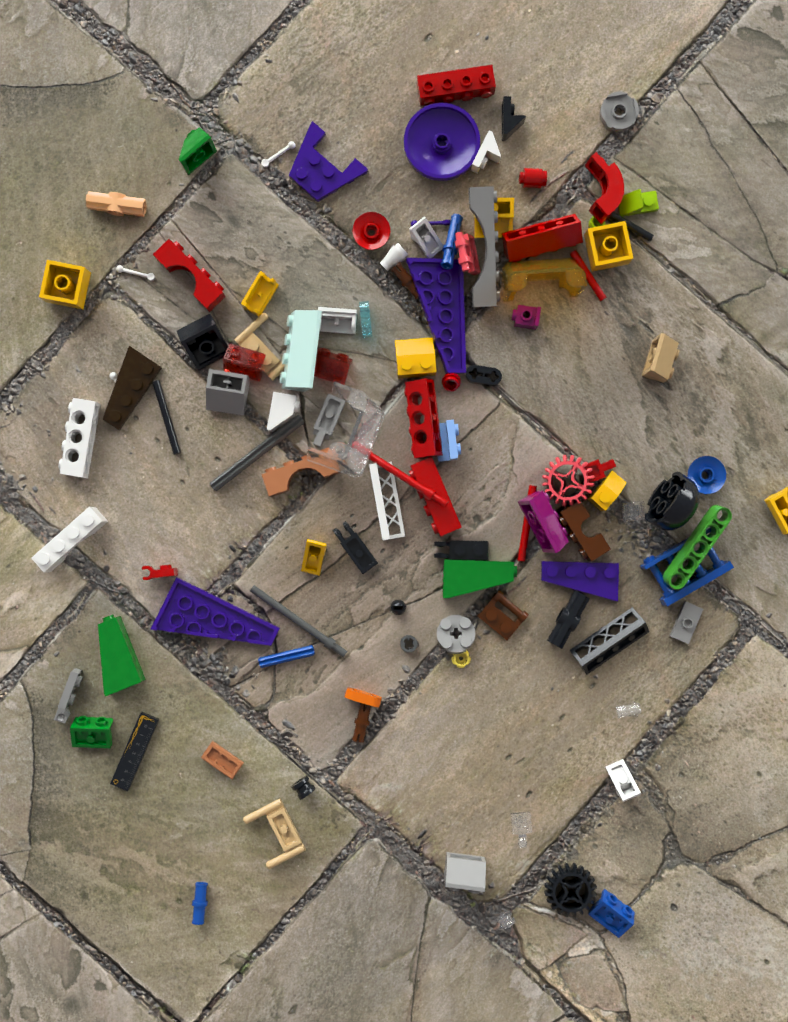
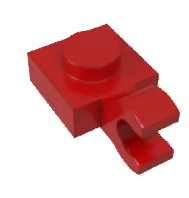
[584,459,616,482]
[142,565,178,580]

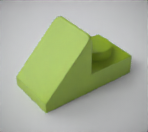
[618,189,659,217]

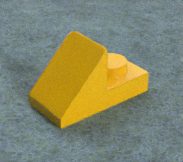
[301,539,327,576]

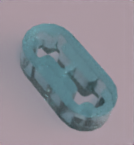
[359,301,372,338]

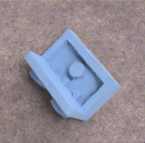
[437,419,461,462]

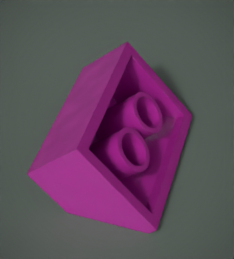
[517,490,569,553]

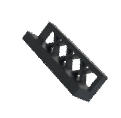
[570,607,649,675]

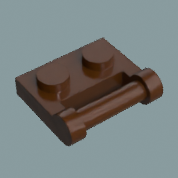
[477,590,529,641]

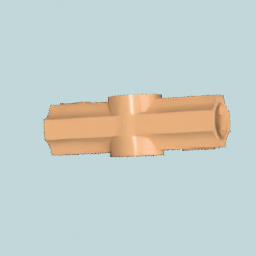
[86,191,147,217]

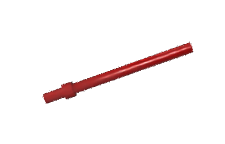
[350,441,449,508]

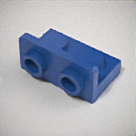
[588,889,635,938]

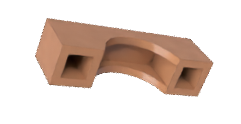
[261,447,343,497]

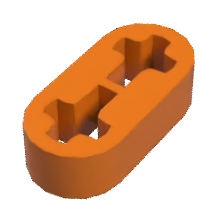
[344,687,382,707]

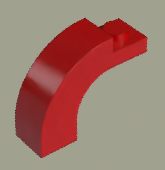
[585,152,624,224]

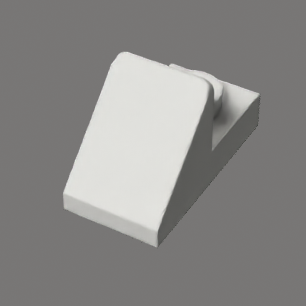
[471,130,501,174]
[409,217,443,258]
[606,759,641,802]

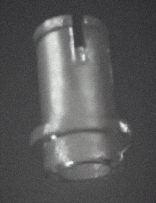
[616,701,641,719]

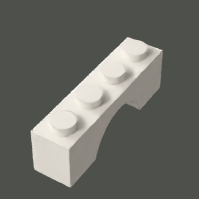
[31,506,108,573]

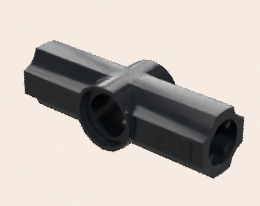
[547,590,590,649]

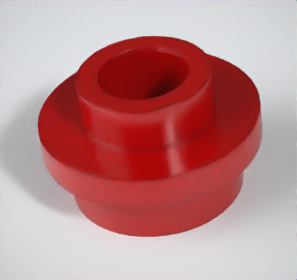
[442,373,461,391]

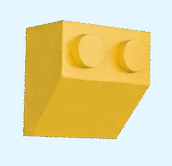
[395,338,436,379]

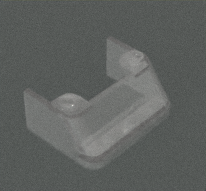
[307,381,384,477]

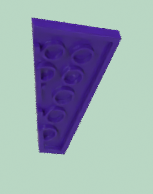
[406,258,466,374]
[151,577,280,646]

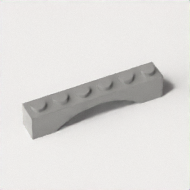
[468,186,500,307]

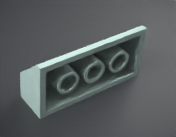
[280,310,322,392]

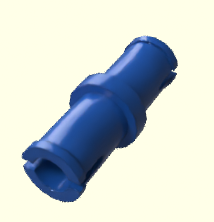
[192,882,208,925]

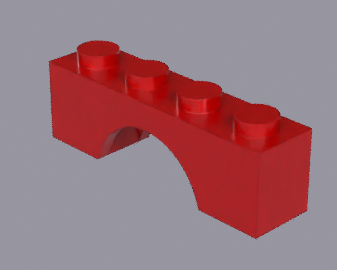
[153,239,226,312]

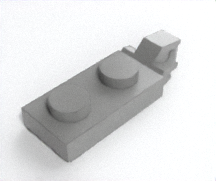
[313,394,346,448]
[54,668,83,723]

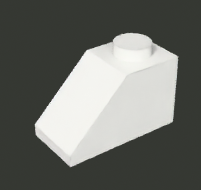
[267,392,300,432]

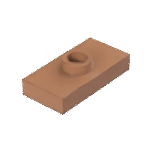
[201,741,244,779]

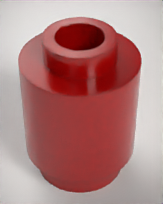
[519,168,547,188]

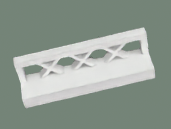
[369,461,405,540]

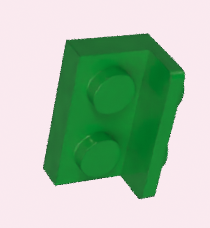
[70,716,113,749]

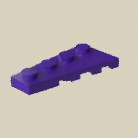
[541,561,619,601]

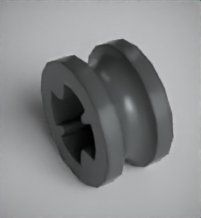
[400,635,418,652]

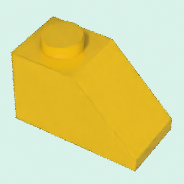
[587,470,627,511]

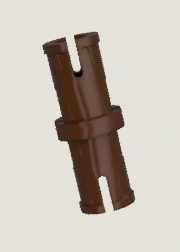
[391,262,419,299]
[352,703,371,743]

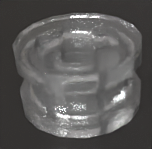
[496,911,516,929]

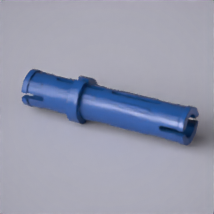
[441,214,463,269]

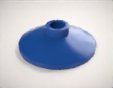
[687,456,726,494]

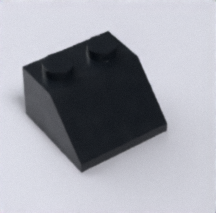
[177,314,232,371]

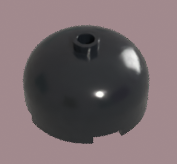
[645,472,700,531]

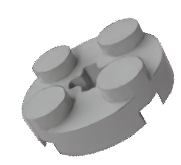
[600,91,639,132]
[437,615,475,654]

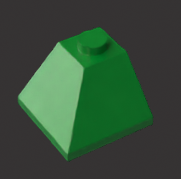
[179,127,217,175]

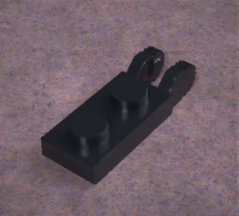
[333,521,378,574]
[434,540,488,560]

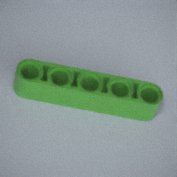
[663,505,732,589]

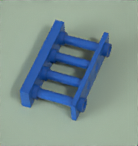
[640,527,734,607]

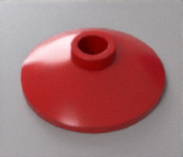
[352,212,391,250]

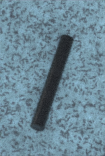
[609,212,654,242]

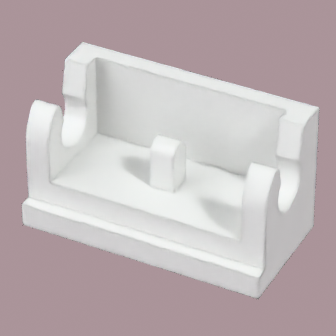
[318,307,357,334]

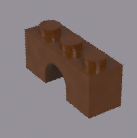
[558,502,611,562]

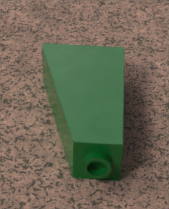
[442,559,517,598]
[98,614,146,697]

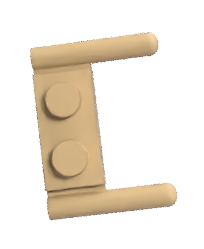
[234,313,285,381]
[243,799,306,869]

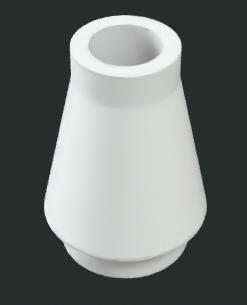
[380,243,408,271]

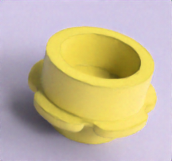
[452,651,471,668]

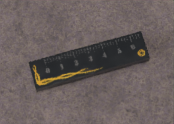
[110,712,159,791]

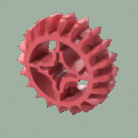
[542,455,595,507]

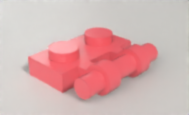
[455,232,481,275]

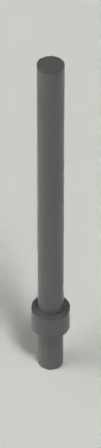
[250,585,348,657]

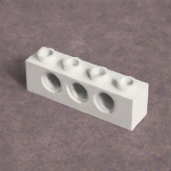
[58,398,101,479]

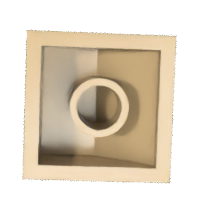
[642,333,680,383]

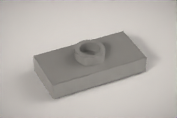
[669,601,703,644]

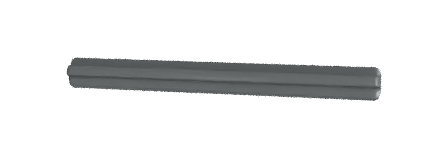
[210,415,304,491]

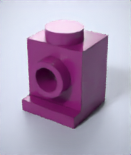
[511,305,541,330]

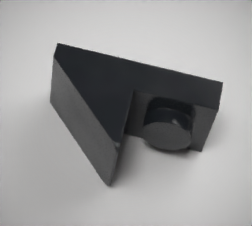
[502,96,526,141]

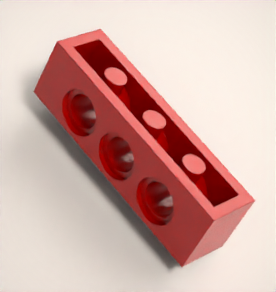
[404,378,443,459]

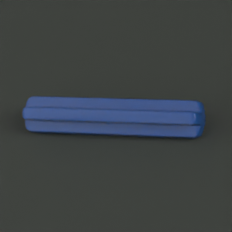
[258,645,315,668]

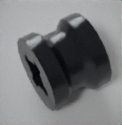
[291,775,316,800]

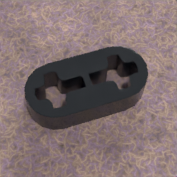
[465,365,502,386]

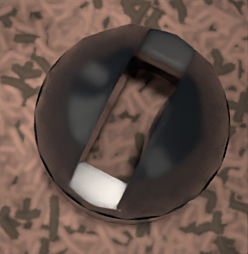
[391,600,406,615]

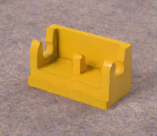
[241,271,279,317]

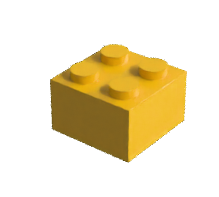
[584,221,633,272]
[39,260,91,310]

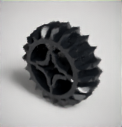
[544,862,597,917]

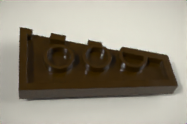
[103,346,162,430]

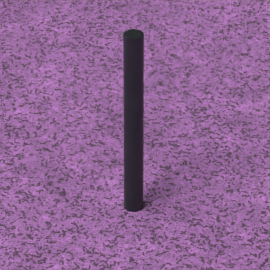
[152,380,181,455]

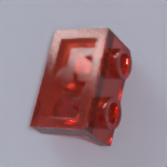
[223,344,266,382]
[314,348,353,385]

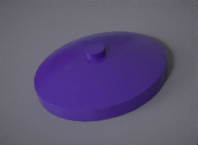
[404,103,480,181]

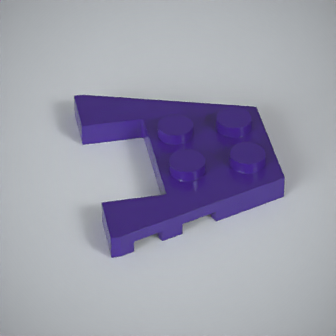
[289,121,368,202]

